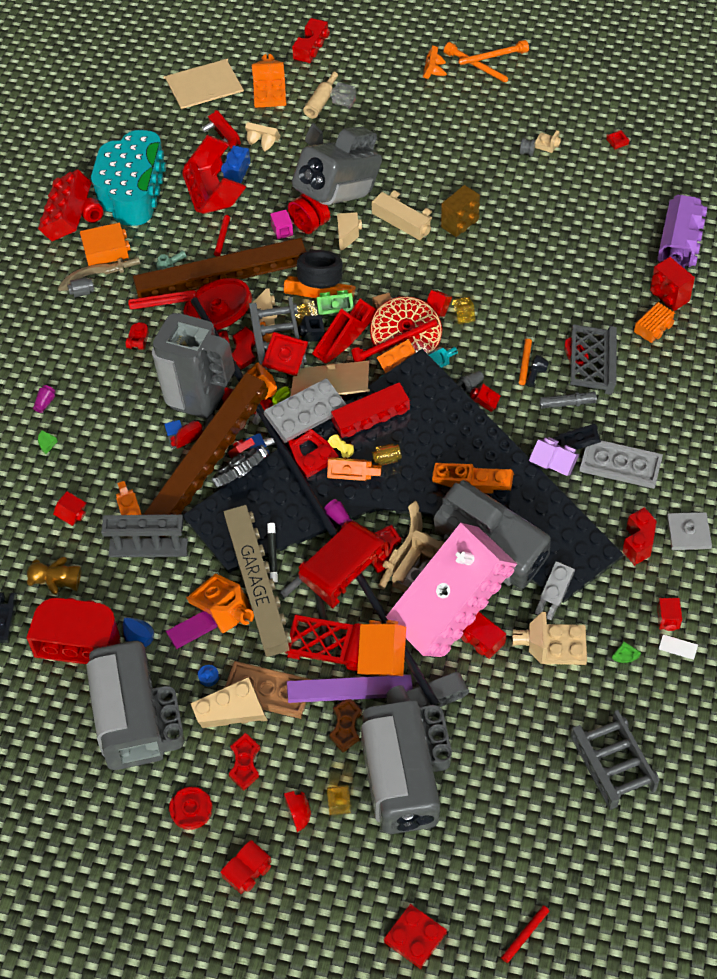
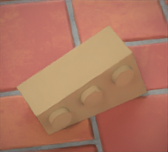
[190,677,268,728]

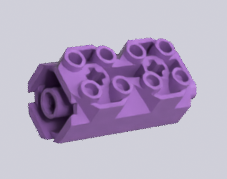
[657,195,707,268]

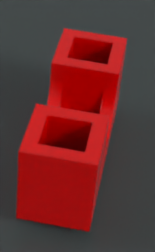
[292,18,330,63]

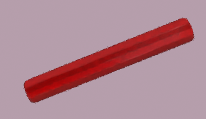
[128,290,197,310]

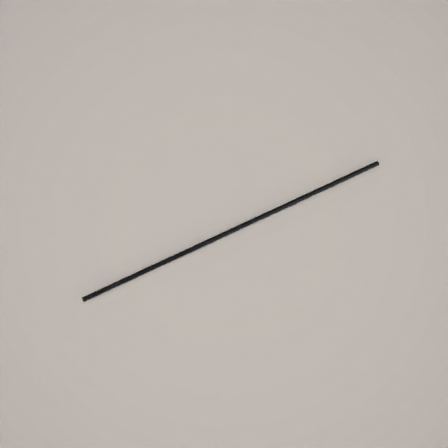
[191,297,440,706]

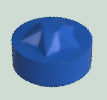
[198,665,219,686]

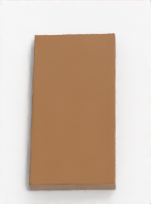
[225,661,312,719]

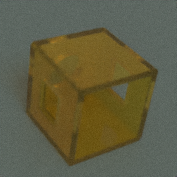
[327,785,351,815]

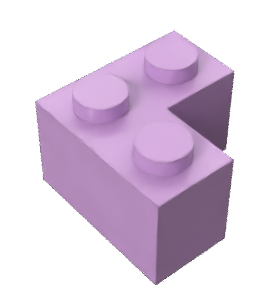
[529,437,579,476]

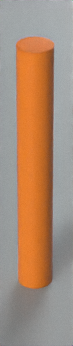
[518,339,532,385]

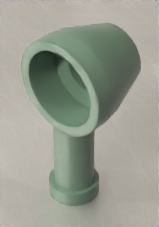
[156,250,187,270]

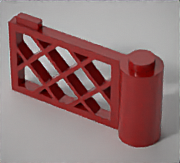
[285,615,361,671]

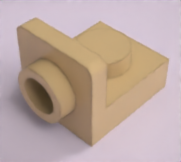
[535,130,561,153]

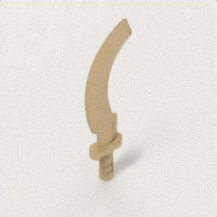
[378,501,422,590]

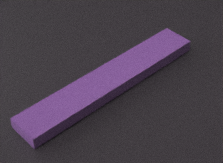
[287,675,413,703]

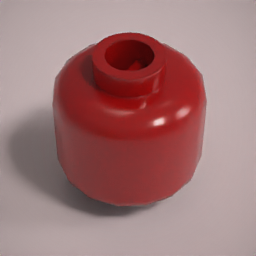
[81,198,104,223]

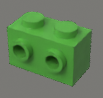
[316,290,354,315]

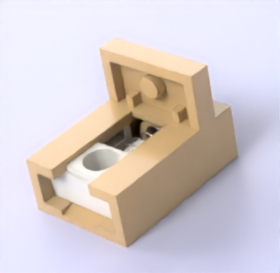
[392,530,445,592]

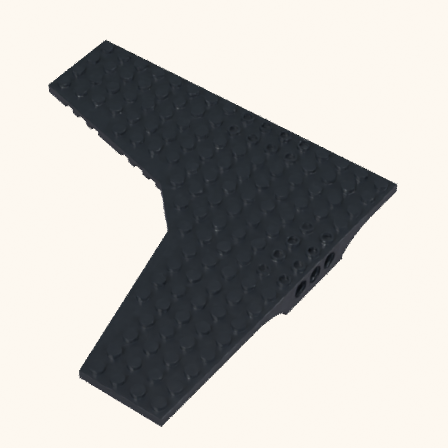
[183,349,624,603]

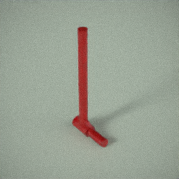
[351,318,439,362]

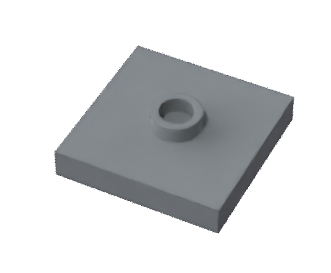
[667,512,712,550]

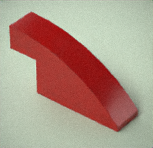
[312,299,377,364]

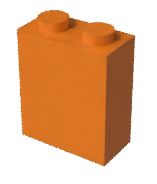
[80,222,130,266]
[357,620,406,676]

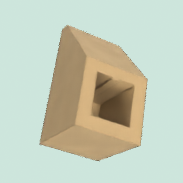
[252,289,278,326]

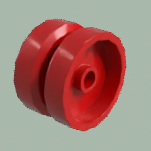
[288,193,330,234]

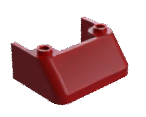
[182,135,246,214]

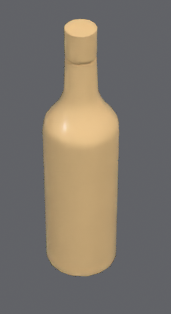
[303,72,338,119]

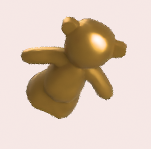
[27,557,81,595]

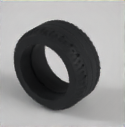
[297,250,343,288]

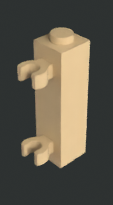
[372,190,432,240]

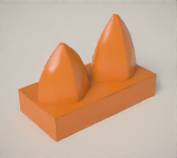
[423,45,447,79]

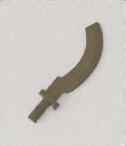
[57,257,141,291]

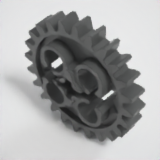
[212,445,268,487]

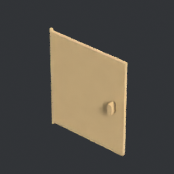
[163,59,244,109]
[290,361,370,397]

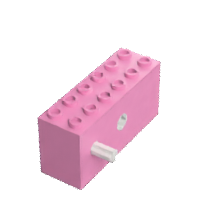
[386,523,517,657]

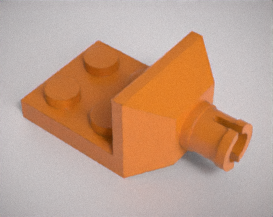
[252,54,286,108]
[186,573,254,633]

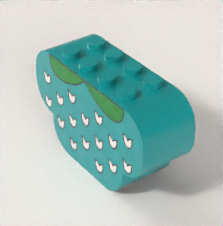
[91,130,166,226]

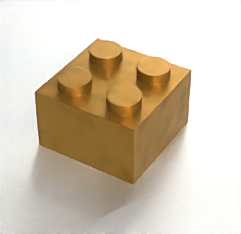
[441,185,480,237]

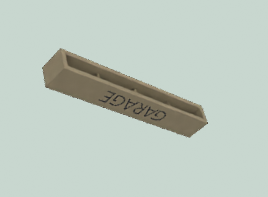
[223,505,292,657]

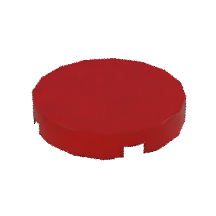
[169,787,213,830]

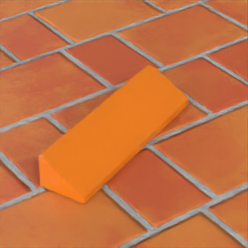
[284,276,356,298]

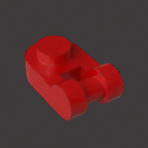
[126,322,149,350]

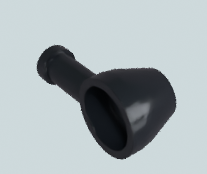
[525,354,549,387]

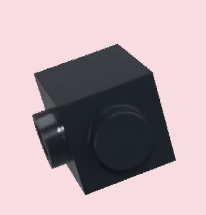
[298,315,325,342]

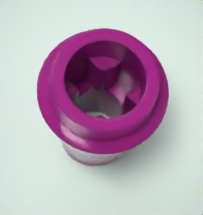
[33,385,56,413]
[324,499,352,526]

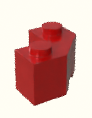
[622,507,657,566]

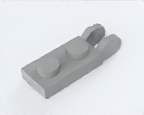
[535,561,575,620]

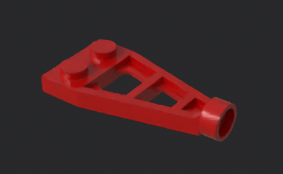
[288,429,339,478]

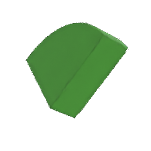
[38,430,58,454]
[612,642,641,663]

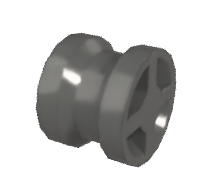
[520,138,536,156]

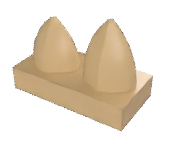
[245,122,280,152]

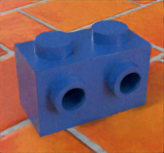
[221,146,250,183]

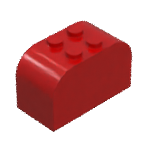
[26,598,121,665]

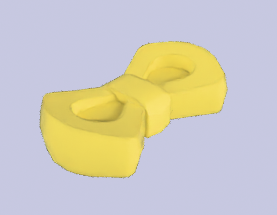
[328,434,354,459]

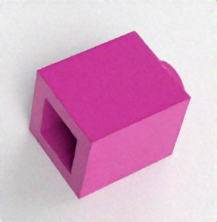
[270,210,293,239]

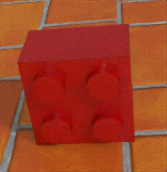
[650,257,695,311]

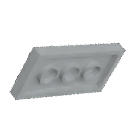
[264,378,347,443]
[579,441,663,489]

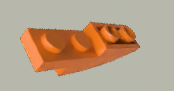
[432,463,514,493]

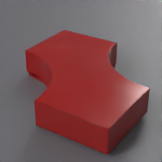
[232,327,255,370]
[371,525,401,573]
[229,732,260,791]

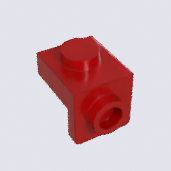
[469,384,501,412]

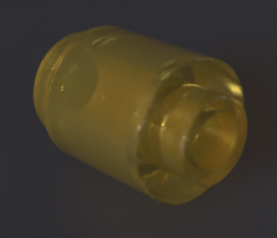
[372,443,402,466]

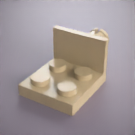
[512,612,587,665]

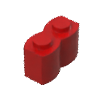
[220,840,272,894]

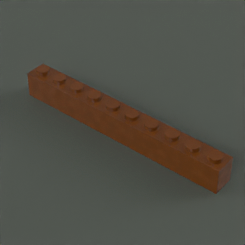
[133,238,306,298]
[143,372,269,538]

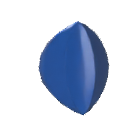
[123,617,155,647]

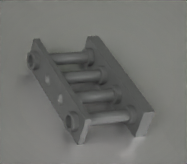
[249,297,307,371]
[101,515,188,557]
[571,710,659,810]

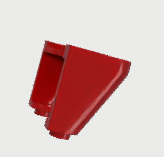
[298,521,389,609]

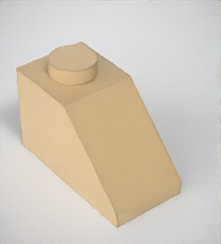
[337,212,362,250]

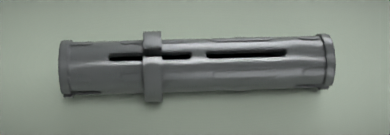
[540,391,597,409]

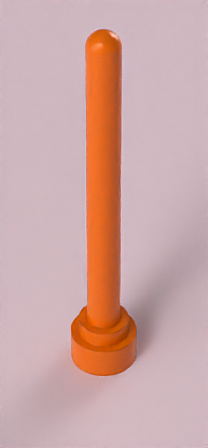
[458,40,529,65]
[443,42,508,82]

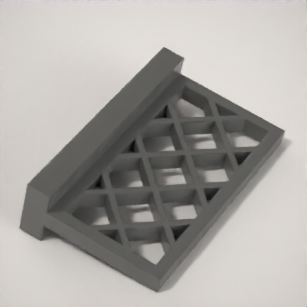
[570,325,617,395]

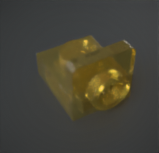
[452,297,475,324]
[295,301,318,324]

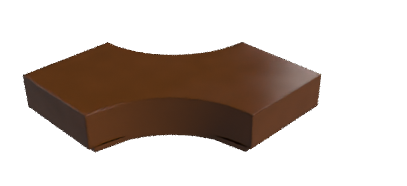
[329,699,362,753]

